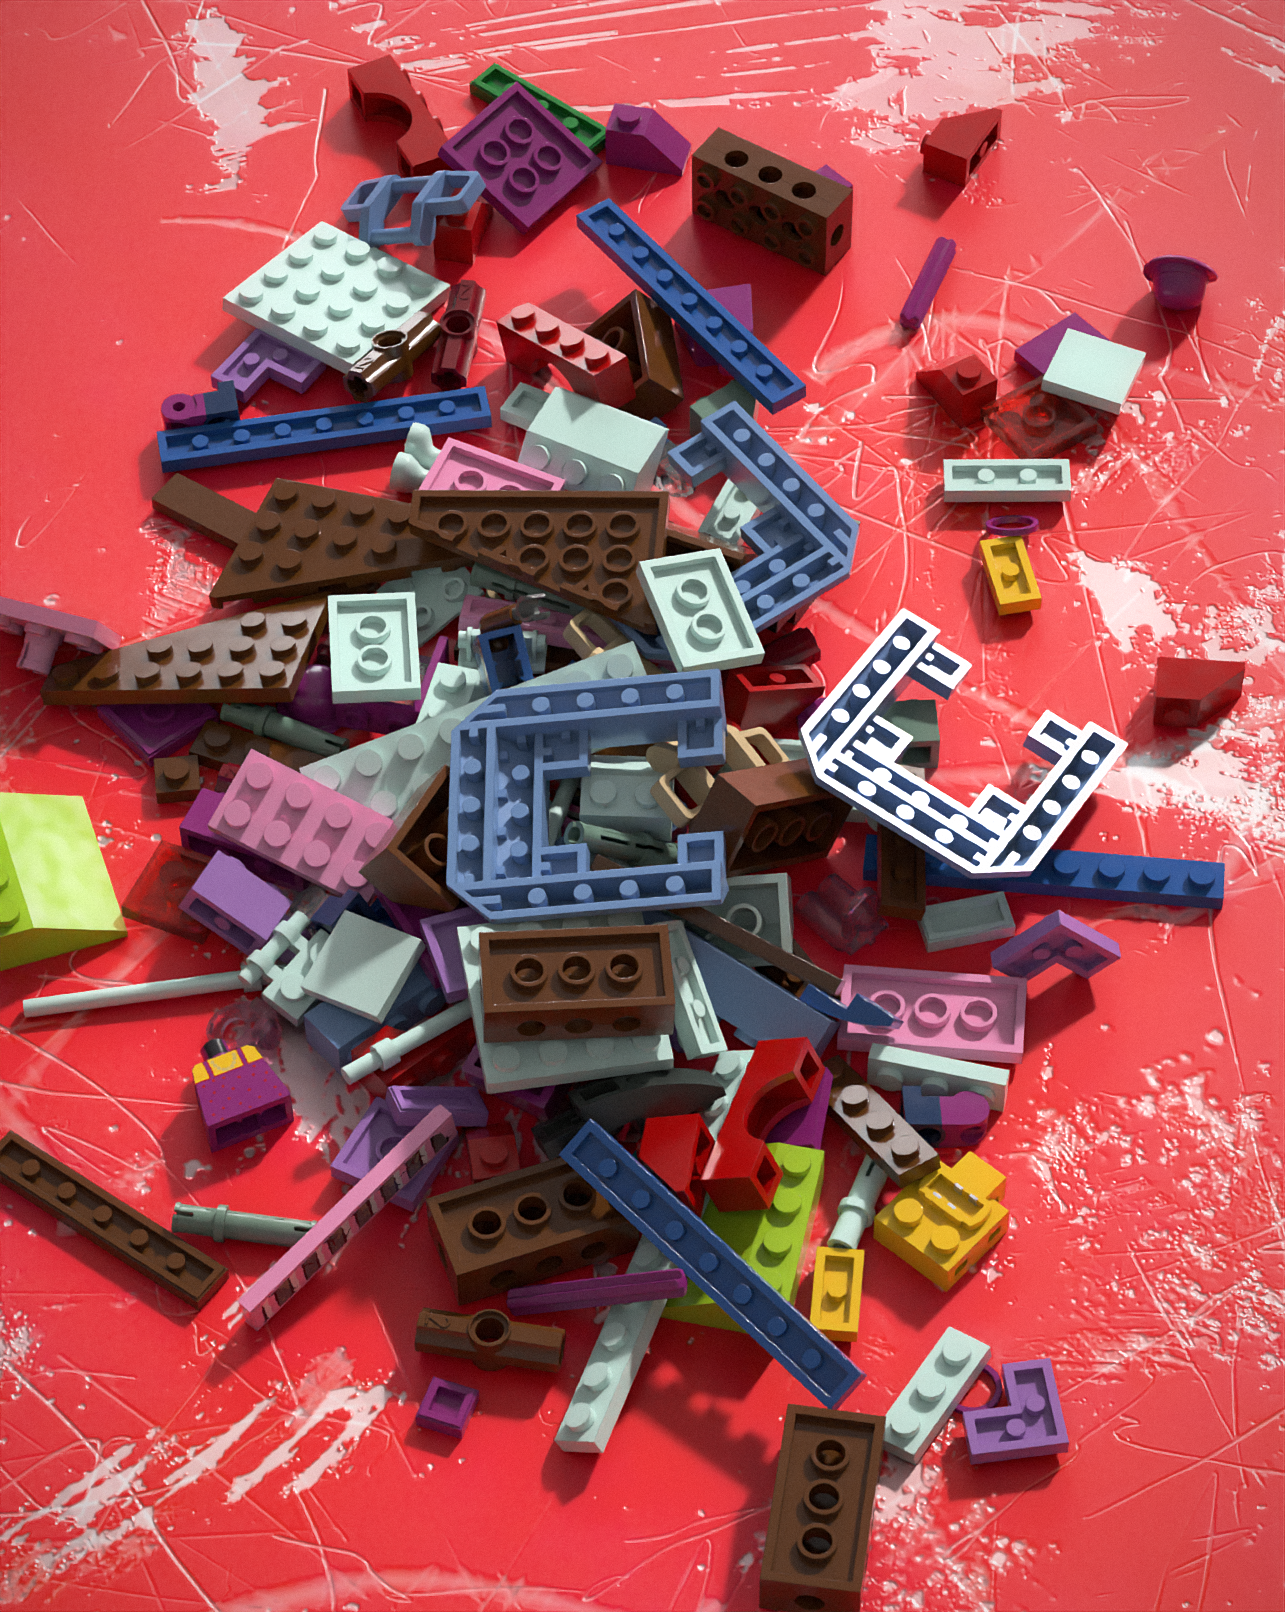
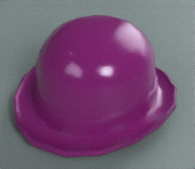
[1143,254,1219,311]
[275,664,342,734]

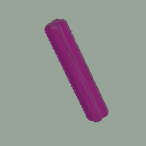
[899,236,956,330]

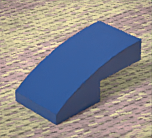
[799,984,904,1029]

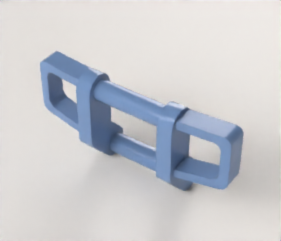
[340,170,486,249]

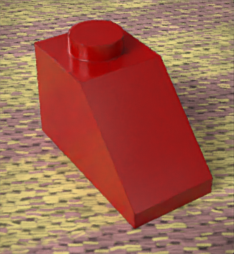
[920,108,1002,188]
[433,201,493,265]
[916,354,998,429]
[1153,657,1245,727]
[723,664,825,734]
[636,1113,715,1219]
[464,1122,520,1184]

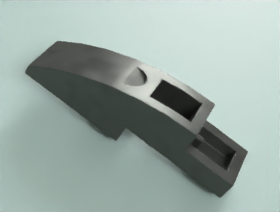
[531,1068,726,1160]

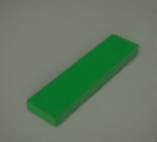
[469,63,606,155]

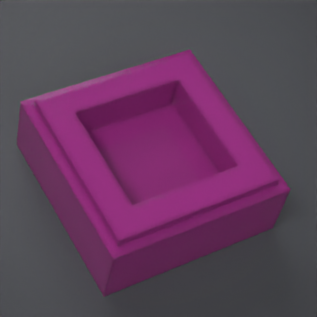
[415,1376,479,1439]

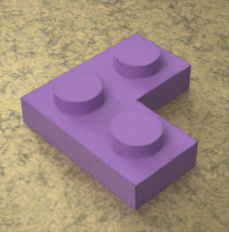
[211,328,326,403]
[990,909,1121,981]
[962,1358,1069,1465]

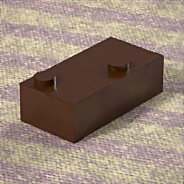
[688,758,853,879]

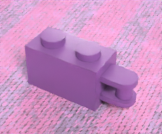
[178,850,311,964]

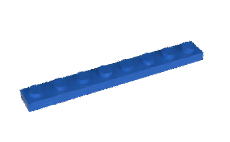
[576,198,806,415]
[157,386,492,473]
[863,834,1225,909]
[559,1119,867,1410]

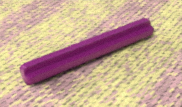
[506,1268,688,1316]

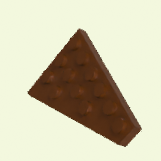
[209,478,476,609]
[408,490,670,635]
[40,591,331,705]

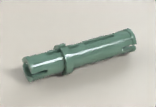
[470,562,585,617]
[220,703,350,757]
[564,821,678,867]
[172,1202,318,1247]

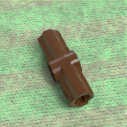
[342,311,441,403]
[414,1308,566,1373]

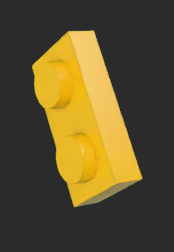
[979,536,1042,615]
[810,1246,865,1342]

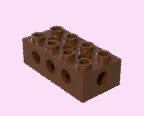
[692,127,853,276]
[478,924,676,1043]
[426,1157,639,1306]
[759,1404,886,1612]

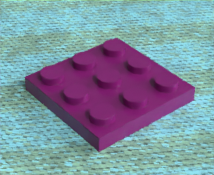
[437,81,603,235]

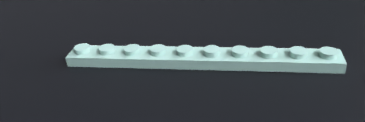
[554,1050,754,1453]

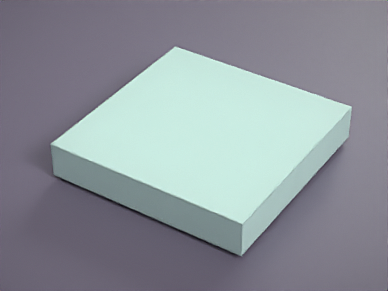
[1041,328,1146,415]
[300,910,426,1024]

